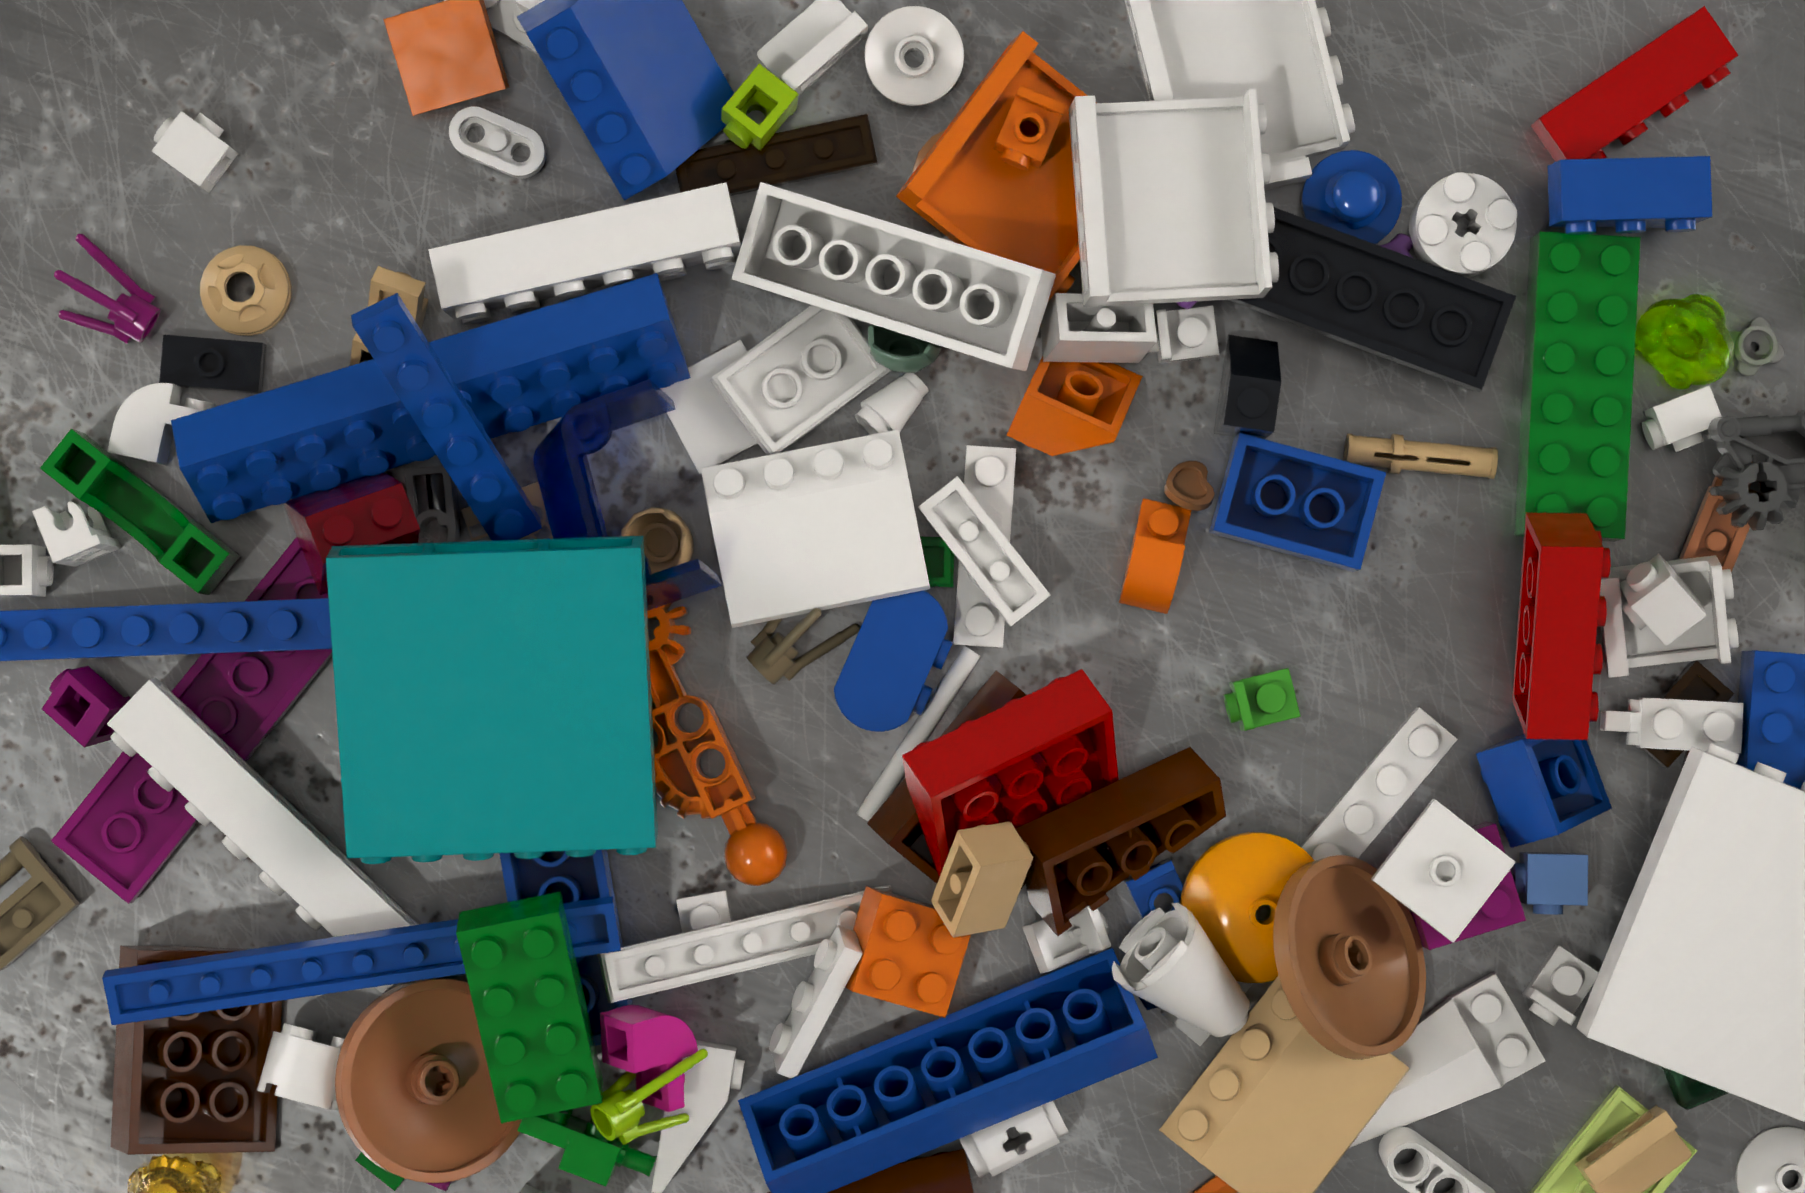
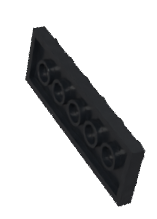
[1229,207,1516,392]

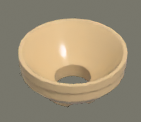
[200,245,292,336]

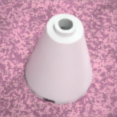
[1112,903,1250,1037]

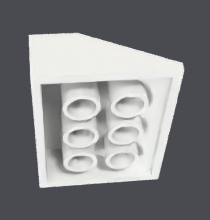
[701,429,930,628]

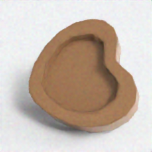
[1164,461,1215,511]

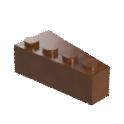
[1016,747,1226,937]

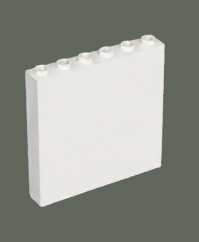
[1576,743,1805,1122]

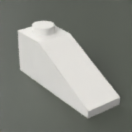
[651,1040,745,1193]

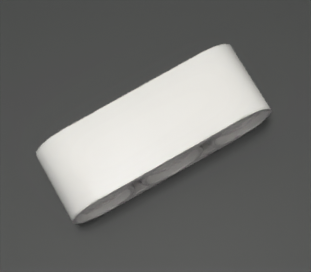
[1379,1127,1496,1193]

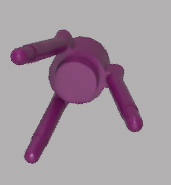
[54,234,161,344]

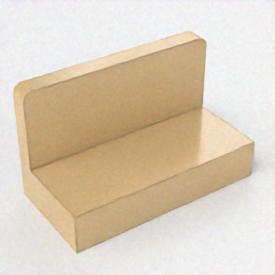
[1575,1105,1692,1193]

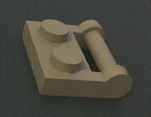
[0,836,80,971]

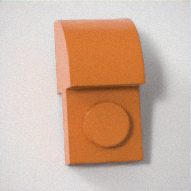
[1119,498,1191,614]

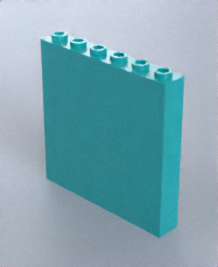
[326,536,658,864]

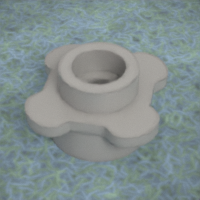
[1725,317,1784,376]

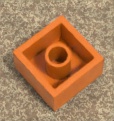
[845,886,971,1018]

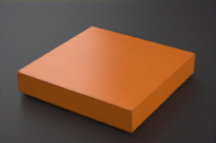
[383,0,510,116]

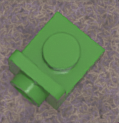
[1223,668,1301,731]

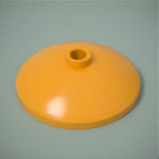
[1180,832,1315,983]

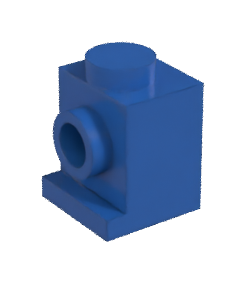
[1124,858,1183,919]

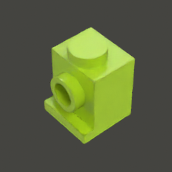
[721,64,799,151]

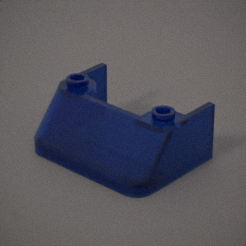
[534,379,723,611]

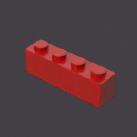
[1531,6,1738,162]

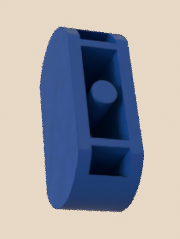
[834,590,953,732]

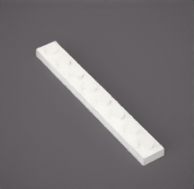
[1161,707,1458,1046]

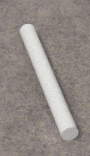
[856,646,981,821]

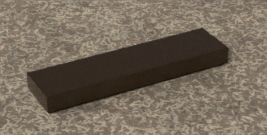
[675,114,878,196]

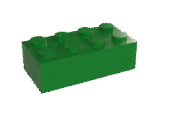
[456,892,603,1123]

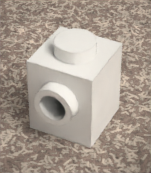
[152,111,238,193]
[0,544,54,597]
[1620,553,1707,646]

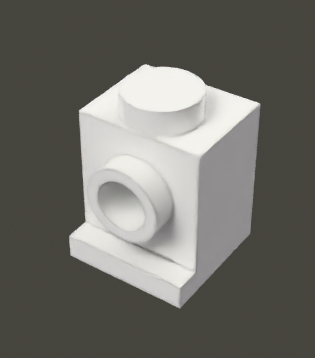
[1642,385,1722,452]

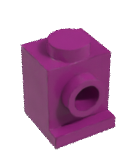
[42,666,131,748]

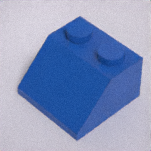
[1476,734,1612,848]

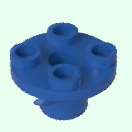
[1301,150,1402,244]

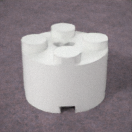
[1409,172,1517,278]
[257,1023,345,1111]

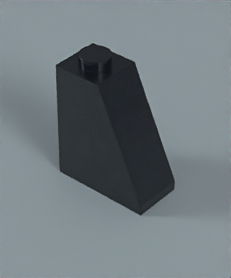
[1214,335,1281,439]

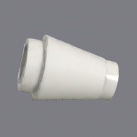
[855,372,929,435]

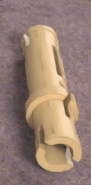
[1343,433,1498,479]

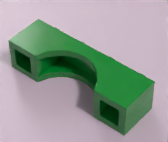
[40,429,240,595]

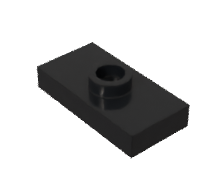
[159,335,266,394]

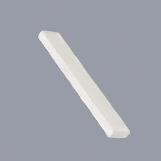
[598,885,892,1003]

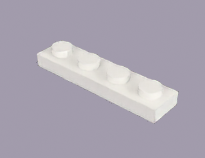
[953,445,1016,648]

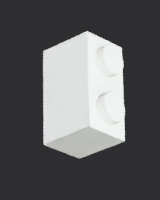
[1040,293,1157,363]

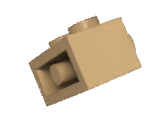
[931,821,1034,938]

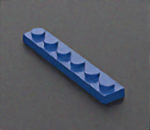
[351,293,542,541]

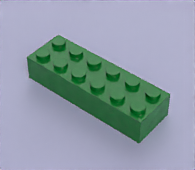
[1514,231,1641,542]

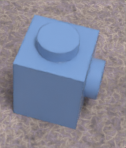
[1511,852,1588,915]

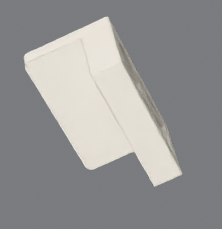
[757,0,869,96]

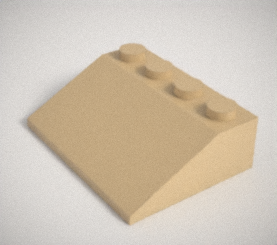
[1159,975,1410,1193]

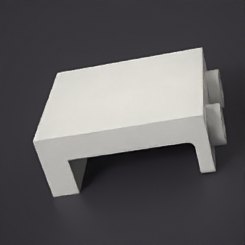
[1600,555,1739,678]

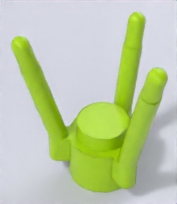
[590,1049,708,1145]

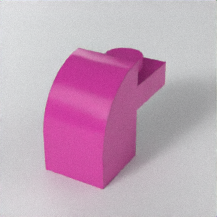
[600,1005,698,1112]

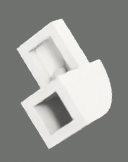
[107,383,216,466]

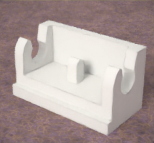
[32,501,122,567]

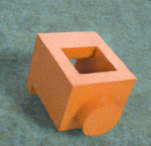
[993,85,1067,170]

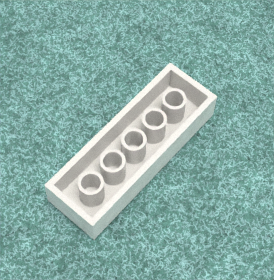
[428,182,742,325]
[731,182,1056,371]

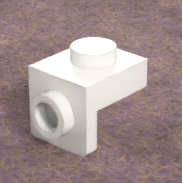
[1022,906,1111,974]

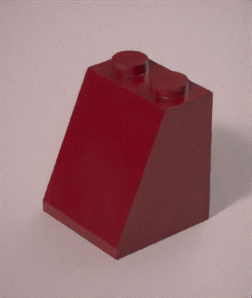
[284,472,420,595]

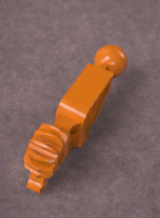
[646,585,788,886]

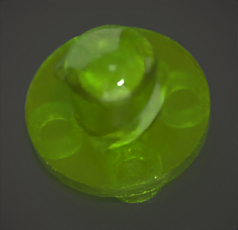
[1635,294,1734,390]

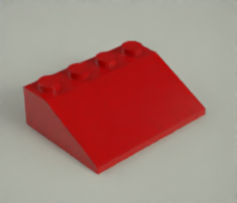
[902,669,1119,878]

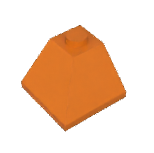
[1006,356,1143,456]

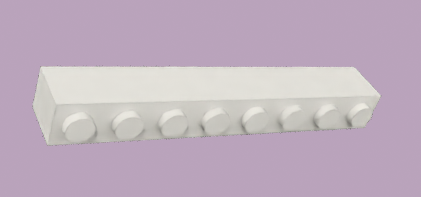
[107,677,419,994]

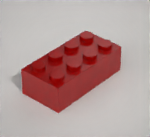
[1512,512,1611,740]

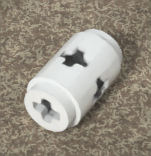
[959,1101,1069,1178]

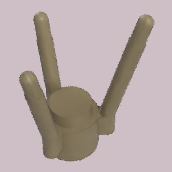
[746,608,860,685]

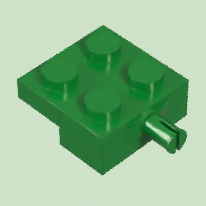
[517,1109,657,1187]

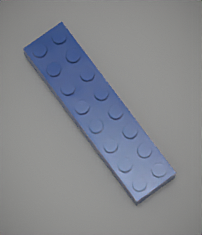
[738,948,1158,1193]

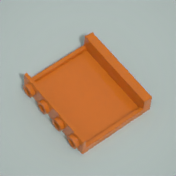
[896,31,1097,301]

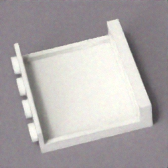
[1124,0,1355,163]
[1069,88,1279,307]

